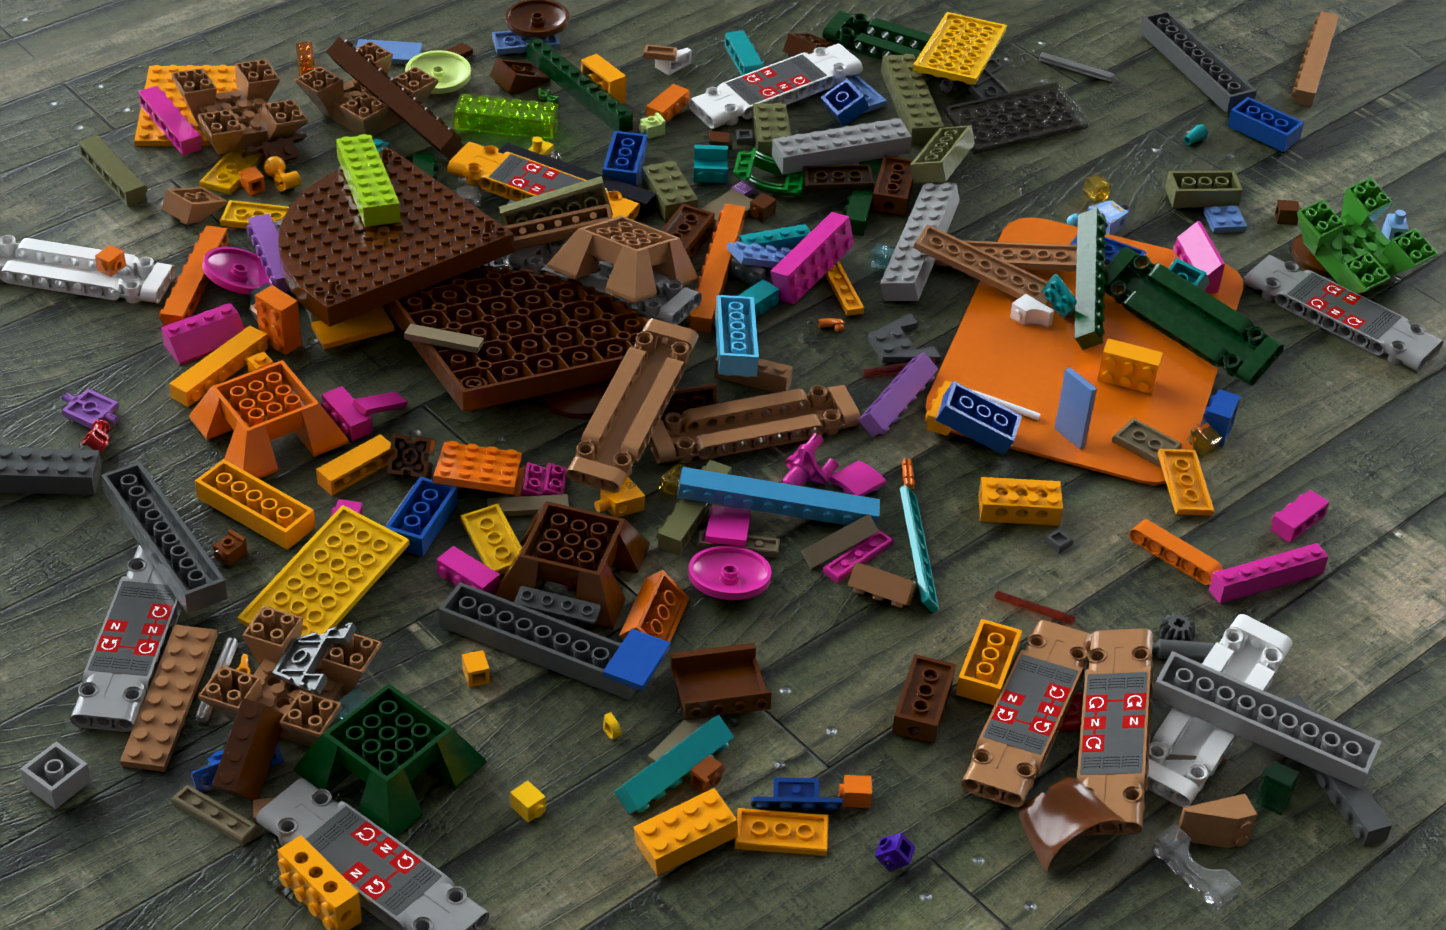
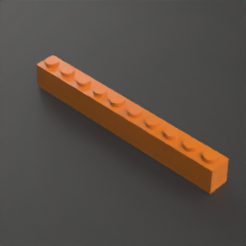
[687,204,746,333]

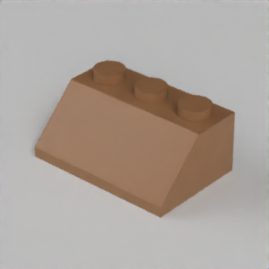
[848,562,919,608]

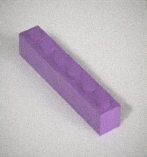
[246,214,290,292]
[858,352,938,437]

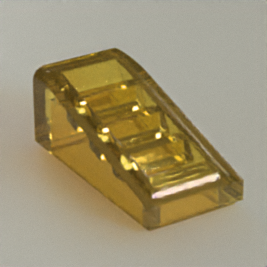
[659,463,690,496]

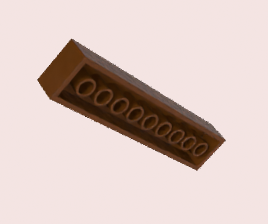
[326,37,464,161]

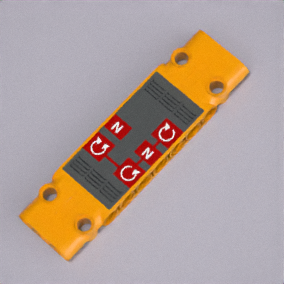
[447,142,640,220]

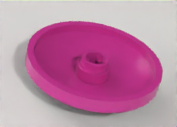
[202,247,271,295]
[688,546,772,600]

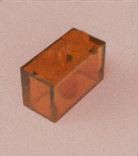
[296,41,315,77]

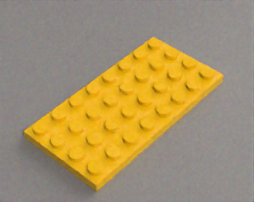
[913,12,1007,85]
[237,505,410,636]

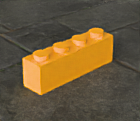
[316,434,395,496]

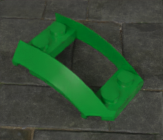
[733,148,804,197]

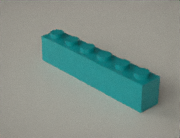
[614,715,734,814]

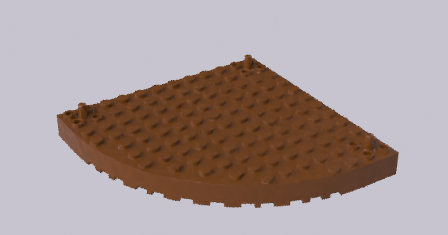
[278,147,514,327]
[383,265,648,413]

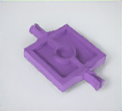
[62,389,119,429]

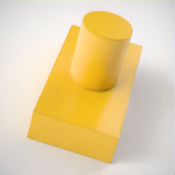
[528,137,554,156]

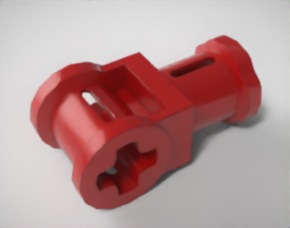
[81,420,110,454]

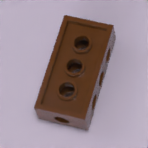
[871,155,914,216]
[661,204,715,260]
[892,654,956,744]

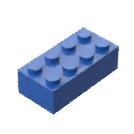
[1227,97,1304,152]
[602,131,647,187]
[936,381,1022,455]
[386,476,458,557]

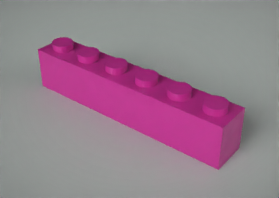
[138,86,203,156]
[1209,543,1329,603]

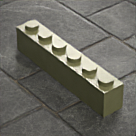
[79,135,147,207]
[656,460,731,556]

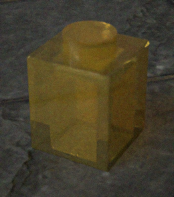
[1083,174,1111,203]
[1187,422,1223,457]

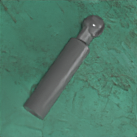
[1152,639,1216,663]

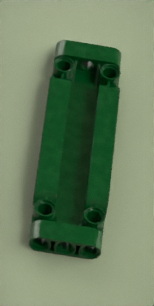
[822,11,999,84]
[1104,247,1284,386]

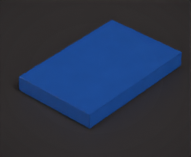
[603,629,671,691]

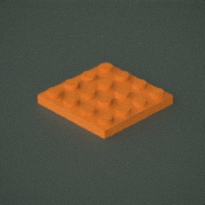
[433,441,522,494]

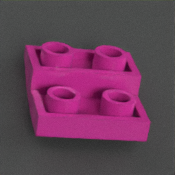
[830,461,887,497]
[521,462,567,496]

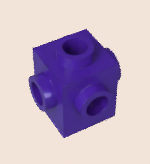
[875,832,916,871]

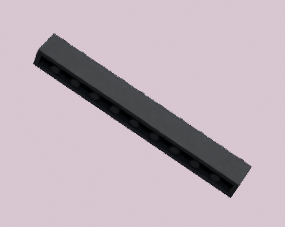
[498,143,656,218]

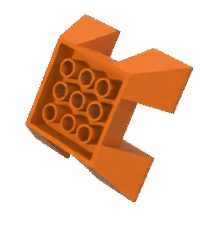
[189,360,349,479]

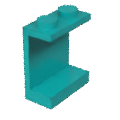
[693,145,728,183]

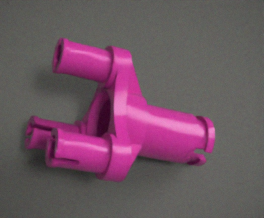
[780,433,839,486]

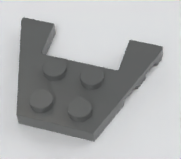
[968,57,1035,112]
[867,313,941,363]
[272,623,357,695]

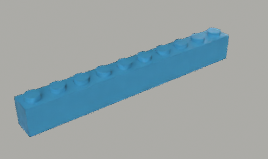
[677,467,880,526]

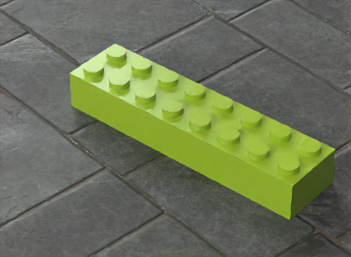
[336,134,401,227]

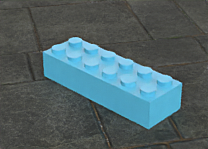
[715,295,759,377]

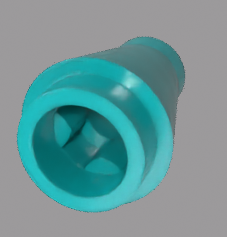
[1184,124,1208,145]

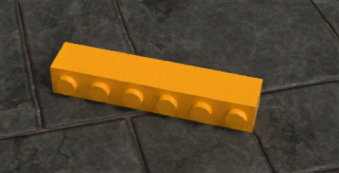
[169,326,268,407]

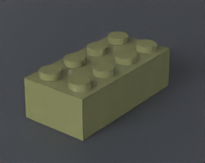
[752,103,791,158]
[642,161,698,222]
[1165,170,1243,208]

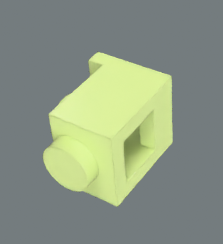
[638,112,665,139]

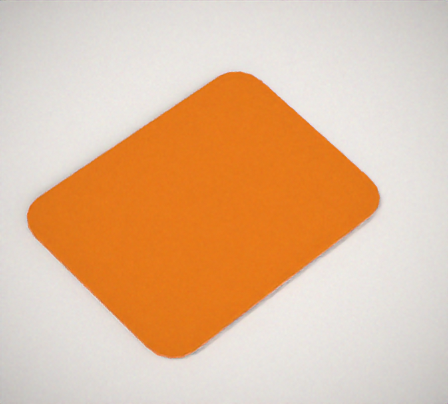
[925,217,1243,486]

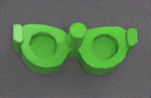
[538,88,559,104]

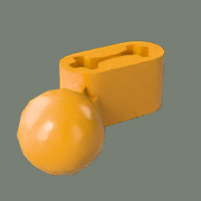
[264,156,301,192]

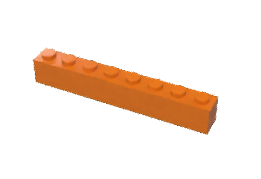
[159,226,229,327]

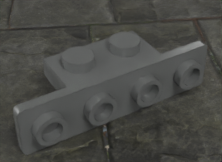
[729,257,773,286]
[515,586,601,627]

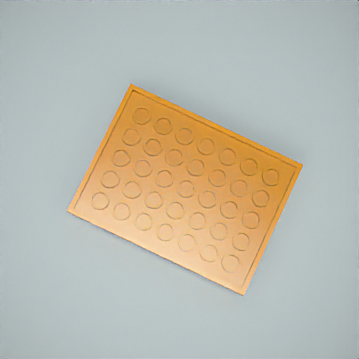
[134,65,237,146]

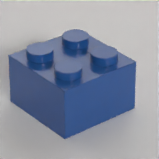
[821,78,869,127]
[1200,389,1241,447]

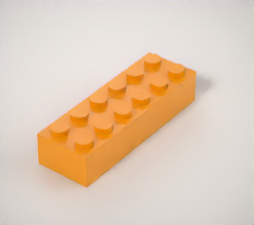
[195,459,316,550]

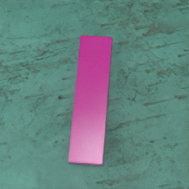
[823,530,894,583]

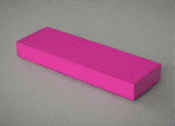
[352,392,408,416]

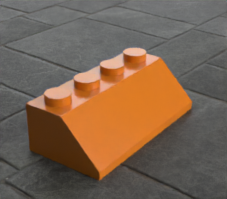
[619,570,690,642]

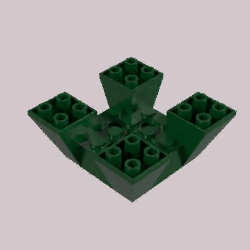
[293,683,487,838]

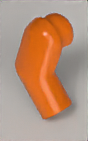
[818,318,845,332]

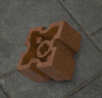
[387,434,436,479]

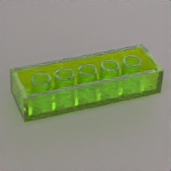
[454,94,559,139]

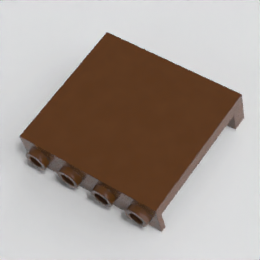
[670,643,772,720]

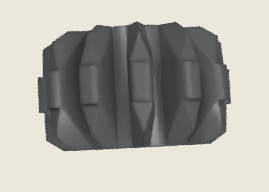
[1159,612,1196,641]

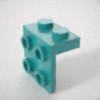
[1042,274,1077,319]

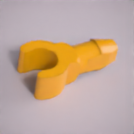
[236,654,251,674]

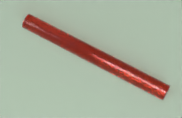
[863,358,935,377]
[995,590,1076,624]

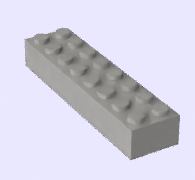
[772,118,912,175]

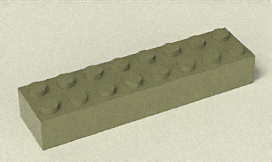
[881,54,944,145]

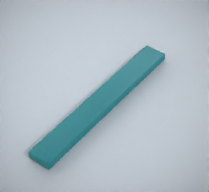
[900,485,939,613]

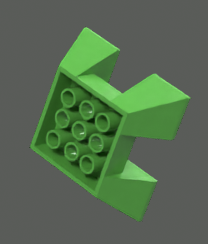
[1297,177,1438,293]

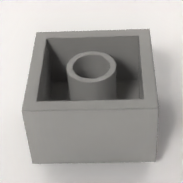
[20,742,91,809]

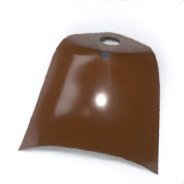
[1018,777,1127,872]

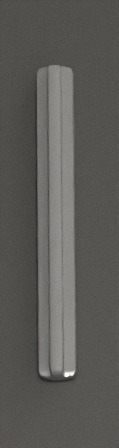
[1039,52,1115,82]
[196,637,238,723]

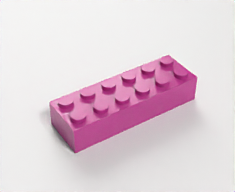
[770,212,854,305]

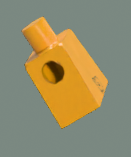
[594,477,645,517]

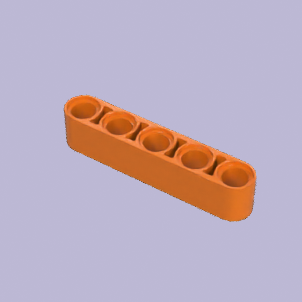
[1129,519,1223,585]

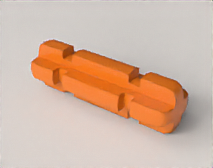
[902,458,915,490]

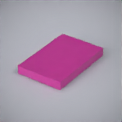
[705,506,751,547]

